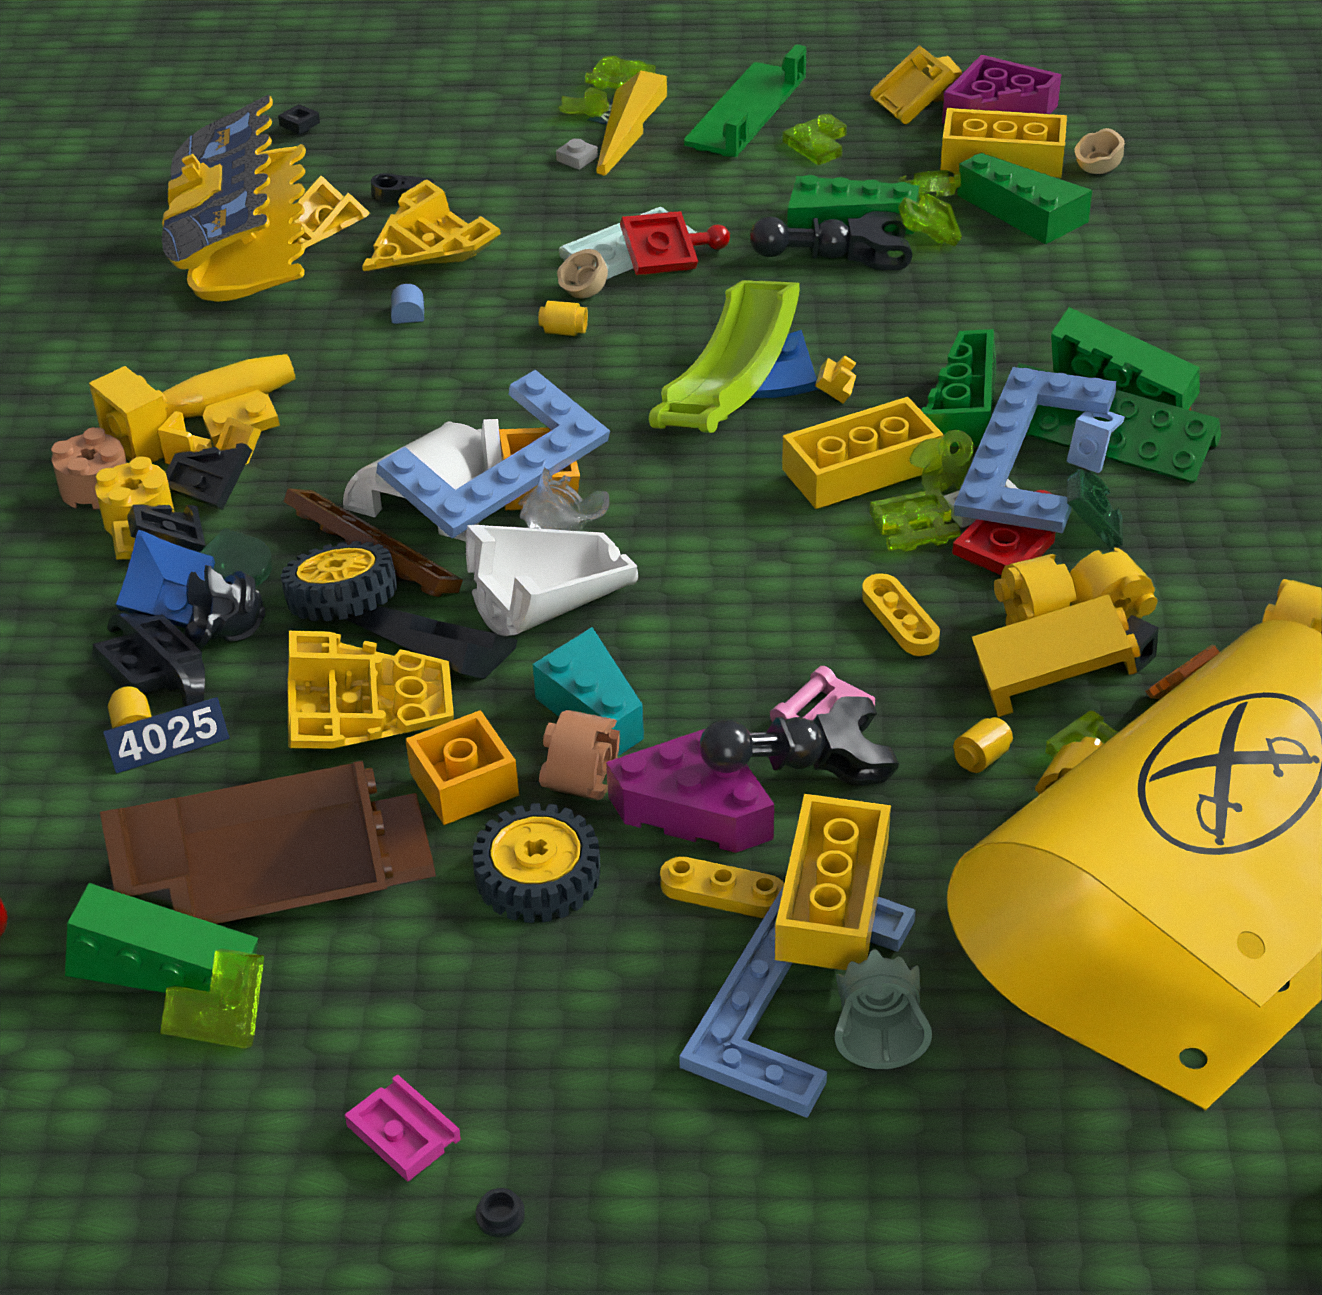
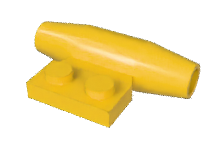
[162,354,296,447]

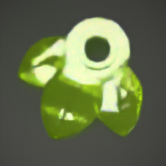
[558,87,610,117]
[909,430,973,496]

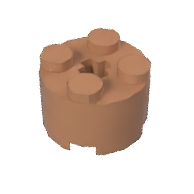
[51,427,127,509]
[539,710,620,800]

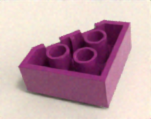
[942,55,1061,124]
[606,728,774,853]

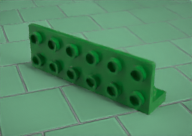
[684,44,806,157]
[1017,363,1221,483]

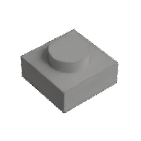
[556,138,598,170]

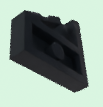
[165,443,253,510]
[127,505,206,553]

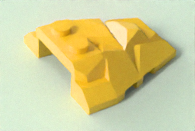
[287,631,454,749]

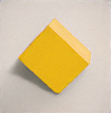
[158,411,212,464]

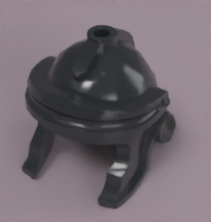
[184,565,265,649]

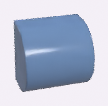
[391,284,424,324]

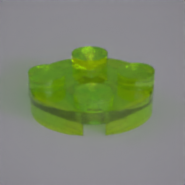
[899,171,961,198]

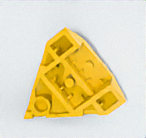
[362,179,501,271]

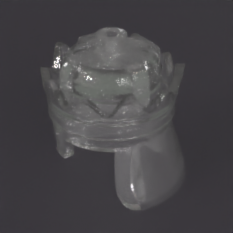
[518,467,609,531]

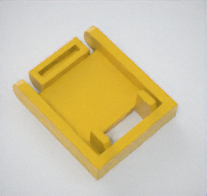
[870,45,957,124]

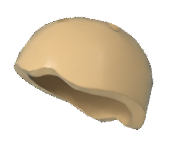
[1075,128,1124,174]
[557,249,608,299]

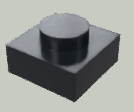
[278,104,320,134]

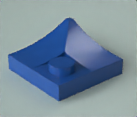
[751,330,819,398]
[116,530,215,628]

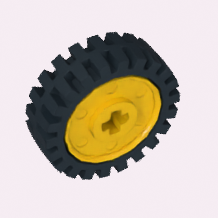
[281,541,397,621]
[473,803,600,923]

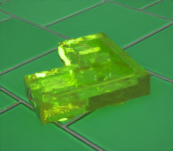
[783,113,847,165]
[898,193,962,247]
[161,948,264,1049]

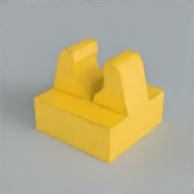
[815,356,856,404]

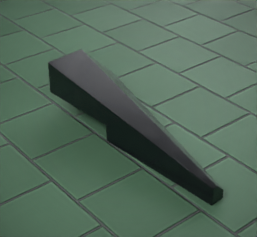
[346,606,517,679]

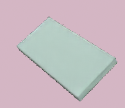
[559,207,697,279]

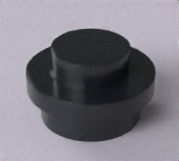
[476,1188,525,1237]

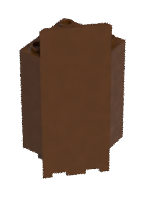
[100,761,436,924]

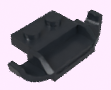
[92,612,205,706]

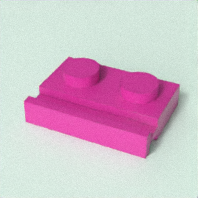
[345,1074,461,1182]

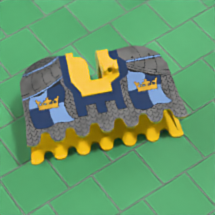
[162,95,306,302]

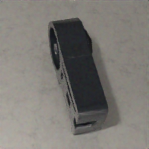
[371,173,434,203]

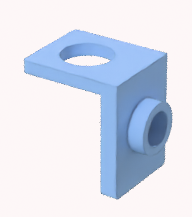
[1067,411,1125,473]

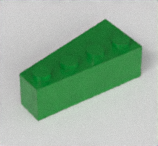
[957,153,1092,245]
[787,175,919,234]
[1051,307,1200,410]
[921,329,996,447]
[65,883,258,1005]

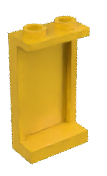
[972,594,1141,717]

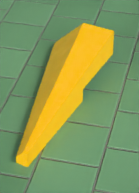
[596,70,667,176]
[291,176,369,249]

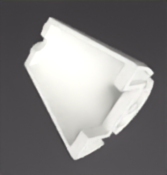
[343,422,485,541]
[466,525,638,636]

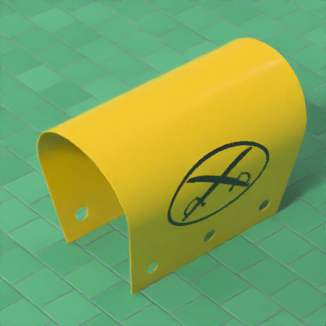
[947,620,1322,1110]

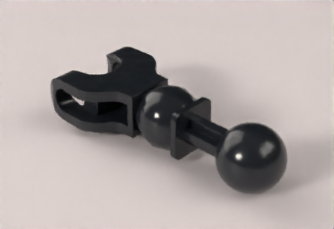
[750,211,913,270]
[699,696,899,786]

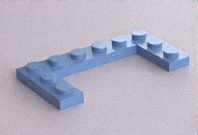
[954,367,1116,533]
[376,370,610,539]
[679,886,916,1118]

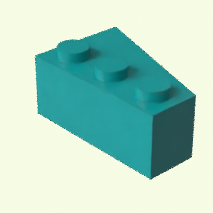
[532,627,644,756]

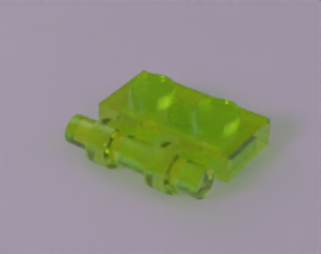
[585,55,656,89]
[870,488,961,552]

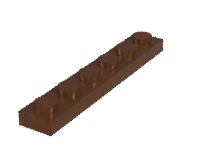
[283,489,463,597]

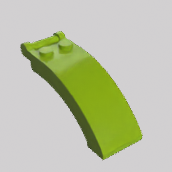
[649,280,800,433]

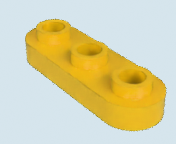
[862,574,940,656]
[660,857,784,918]

